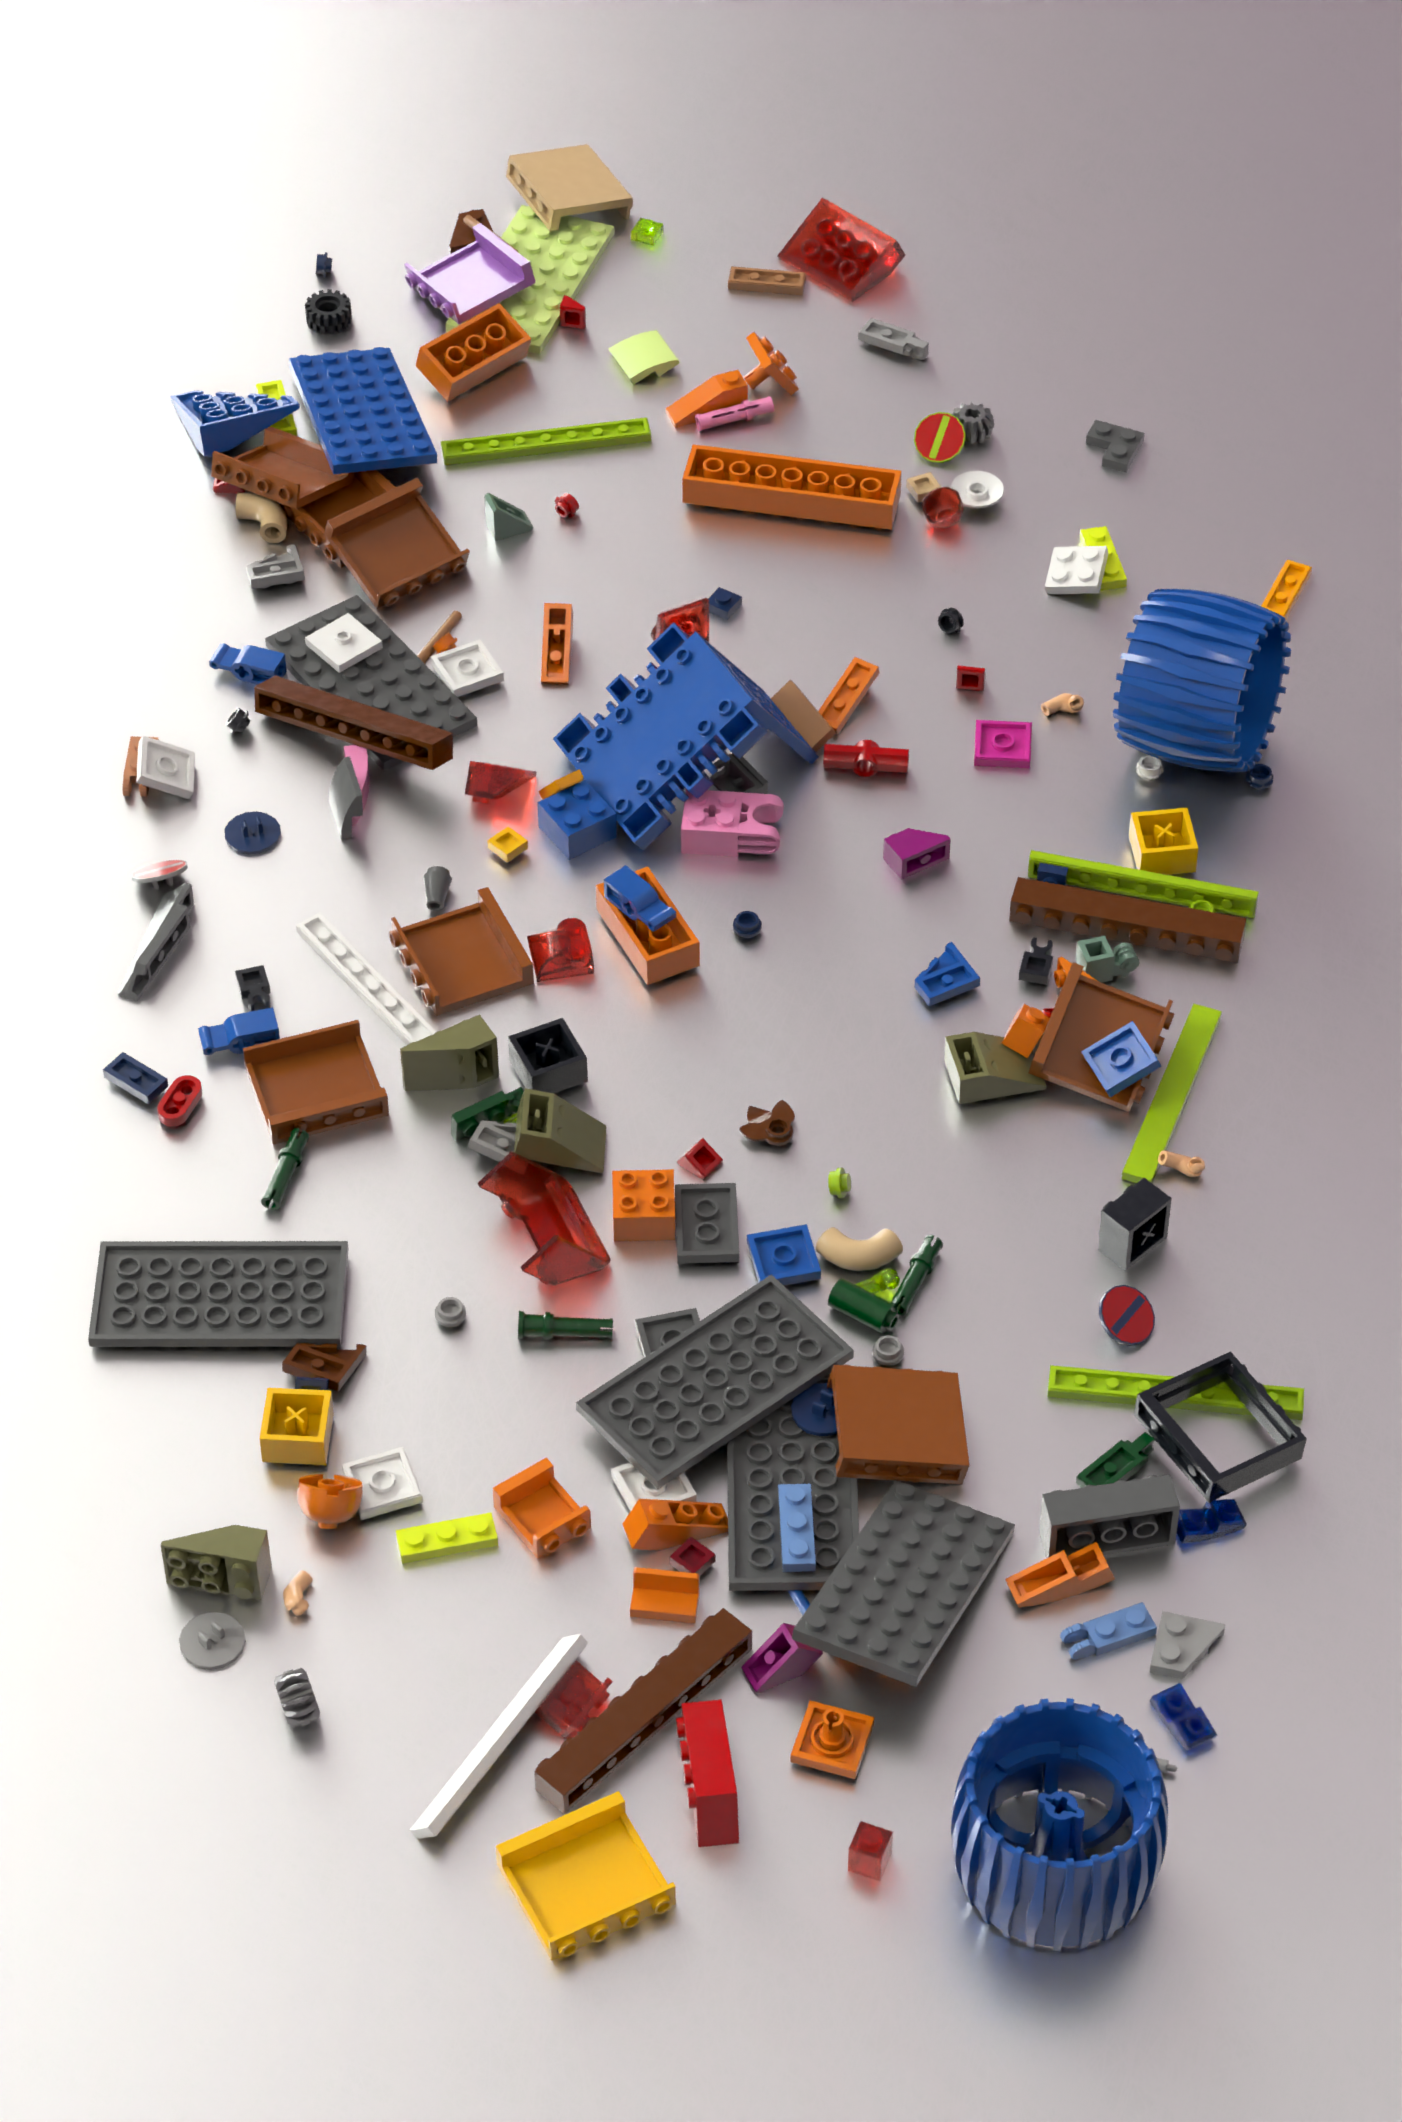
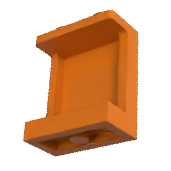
[493,1457,591,1559]

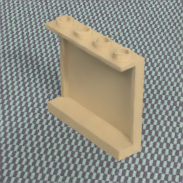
[506,144,633,231]

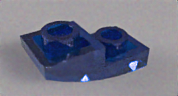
[1177,1499,1247,1543]
[1150,1683,1217,1751]

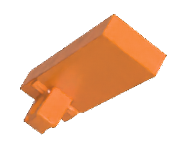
[818,657,880,735]

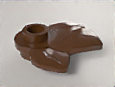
[739,1100,795,1146]

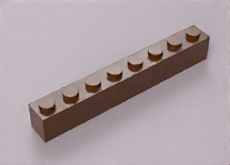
[254,675,453,770]
[1009,877,1247,963]
[534,1608,752,1814]

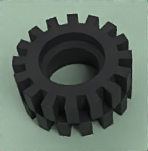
[305,289,352,334]

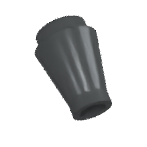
[423,866,452,911]

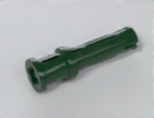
[518,1311,613,1340]

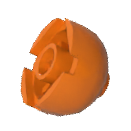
[297,1474,363,1529]

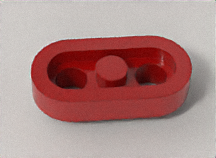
[157,1075,202,1127]

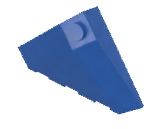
[170,390,300,457]

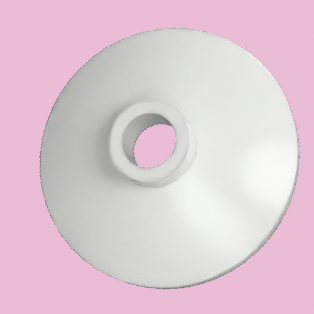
[951,471,1004,508]

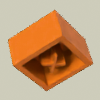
[612,1169,675,1242]

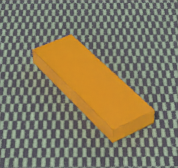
[1261,560,1312,619]

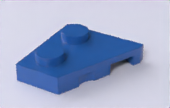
[914,942,980,1006]

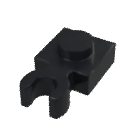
[1018,937,1053,985]
[235,965,271,1012]

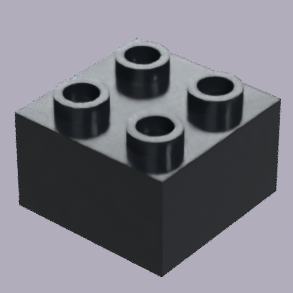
[508,1018,588,1094]
[1098,1178,1172,1271]

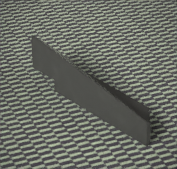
[117,882,194,1002]

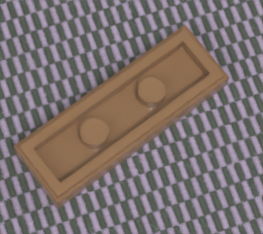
[728,266,806,296]
[771,679,836,752]

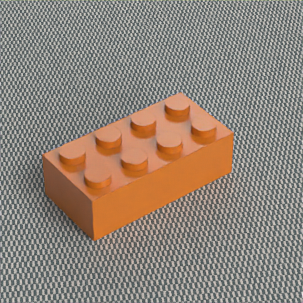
[415,303,532,402]
[596,866,700,985]

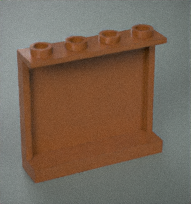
[211,426,354,509]
[279,470,396,568]
[324,478,470,609]
[389,887,534,1016]
[1029,962,1174,1112]
[243,1020,389,1145]
[827,1365,970,1484]

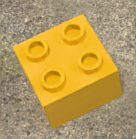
[1129,808,1198,875]
[259,1388,334,1465]

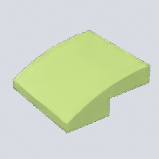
[609,330,680,385]

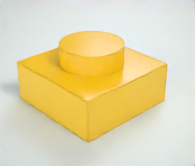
[487,826,528,863]

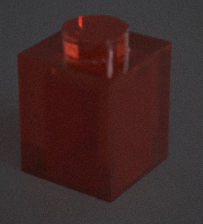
[848,1821,893,1881]

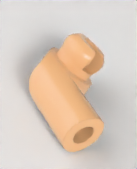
[1041,693,1084,716]
[1158,1150,1205,1177]
[283,1570,313,1616]

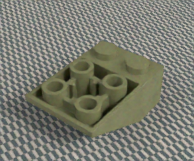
[400,1014,499,1091]
[944,1032,1046,1104]
[513,1088,606,1173]
[160,1525,272,1600]

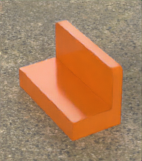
[630,1567,700,1623]

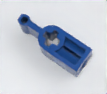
[209,643,287,685]
[604,865,676,932]
[198,1007,280,1055]

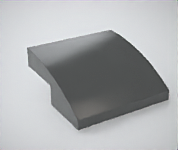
[329,756,363,839]

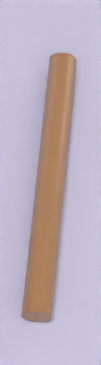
[417,611,462,664]

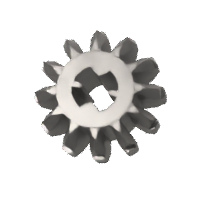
[952,402,994,444]
[274,1668,320,1728]

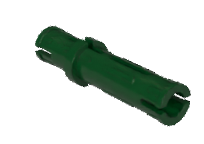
[261,1128,310,1210]
[890,1235,943,1317]

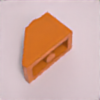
[1002,1004,1050,1058]

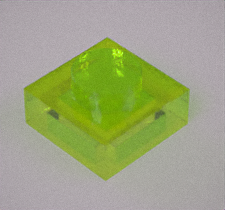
[631,218,664,246]

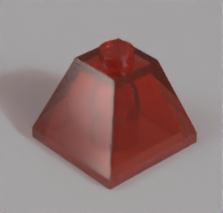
[465,761,537,804]

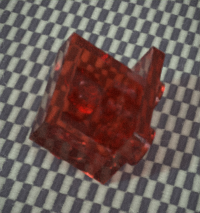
[535,1660,613,1738]

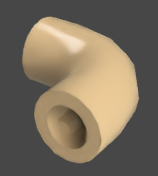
[236,493,288,543]
[816,1227,903,1271]

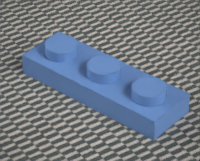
[778,1484,816,1572]

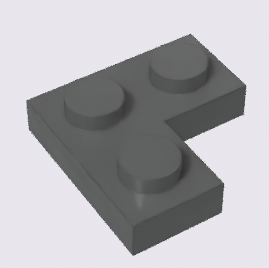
[1086,420,1145,473]

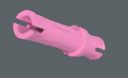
[695,396,774,431]

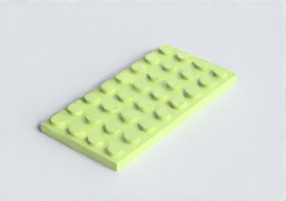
[445,205,615,354]

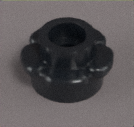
[938,607,964,634]
[225,707,251,734]

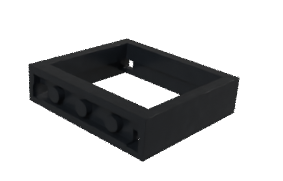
[1133,1351,1307,1503]

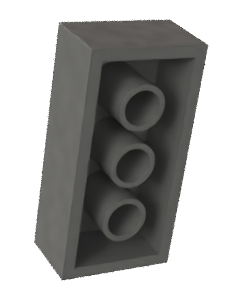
[1039,1475,1180,1559]

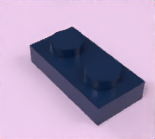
[103,1052,168,1104]

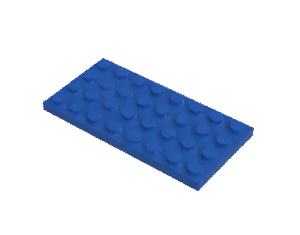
[289,347,437,474]

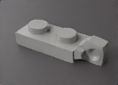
[858,318,929,360]

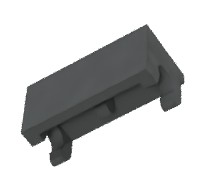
[710,752,768,794]

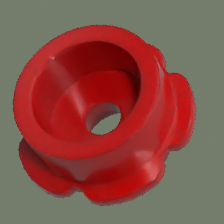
[555,493,579,518]

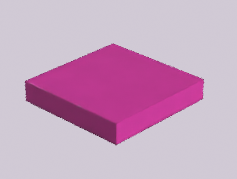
[974,720,1032,769]

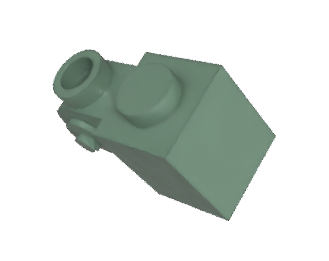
[1075,936,1140,983]

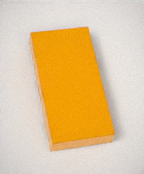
[538,769,584,800]

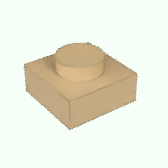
[906,472,942,503]

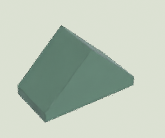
[484,493,534,541]

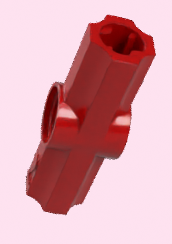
[823,740,909,777]

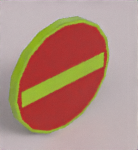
[914,412,966,463]

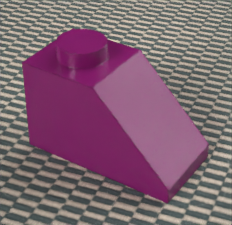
[883,828,951,880]
[741,1623,824,1693]

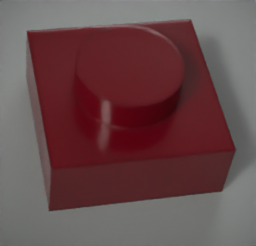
[669,1537,716,1577]

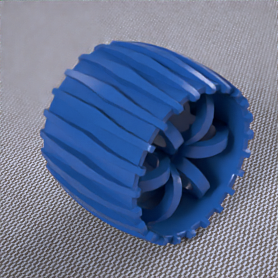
[1113,589,1291,772]
[951,1698,1168,1951]

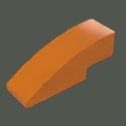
[1005,1542,1115,1608]

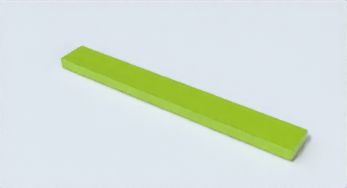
[440,418,651,465]
[1028,850,1259,918]
[1121,1003,1222,1183]
[1047,1365,1304,1420]

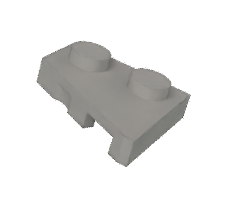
[246,544,305,589]
[467,1120,530,1173]
[1150,1611,1225,1679]

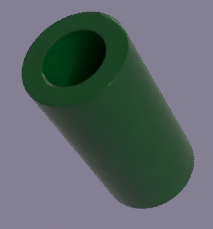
[828,1278,899,1334]

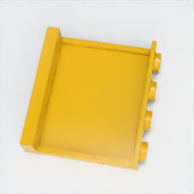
[495,1791,676,1961]

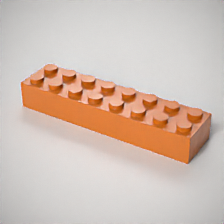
[682,444,902,530]

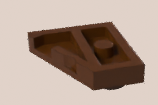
[449,209,493,254]
[282,1343,367,1392]

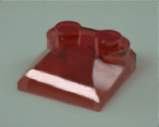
[651,598,709,642]
[527,918,594,982]

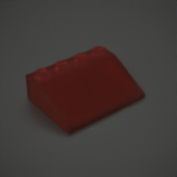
[777,197,905,302]

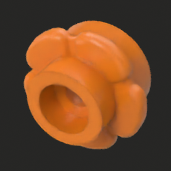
[432,633,457,654]

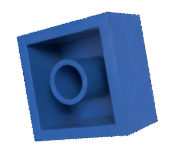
[537,780,617,860]

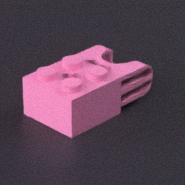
[681,789,784,857]

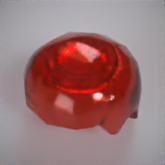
[922,487,964,529]

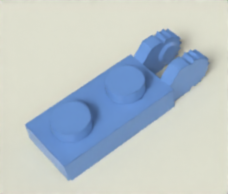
[1060,1602,1157,1660]

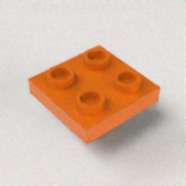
[743,332,799,396]
[790,1700,875,1779]

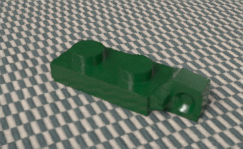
[451,1087,524,1141]
[1076,1432,1155,1488]

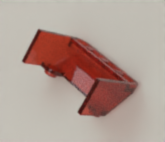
[477,1151,611,1286]

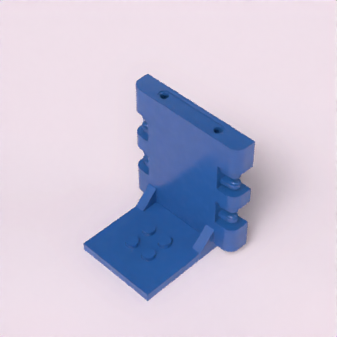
[553,622,819,850]

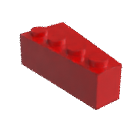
[676,1699,739,1847]

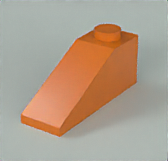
[666,370,748,428]
[541,603,573,684]

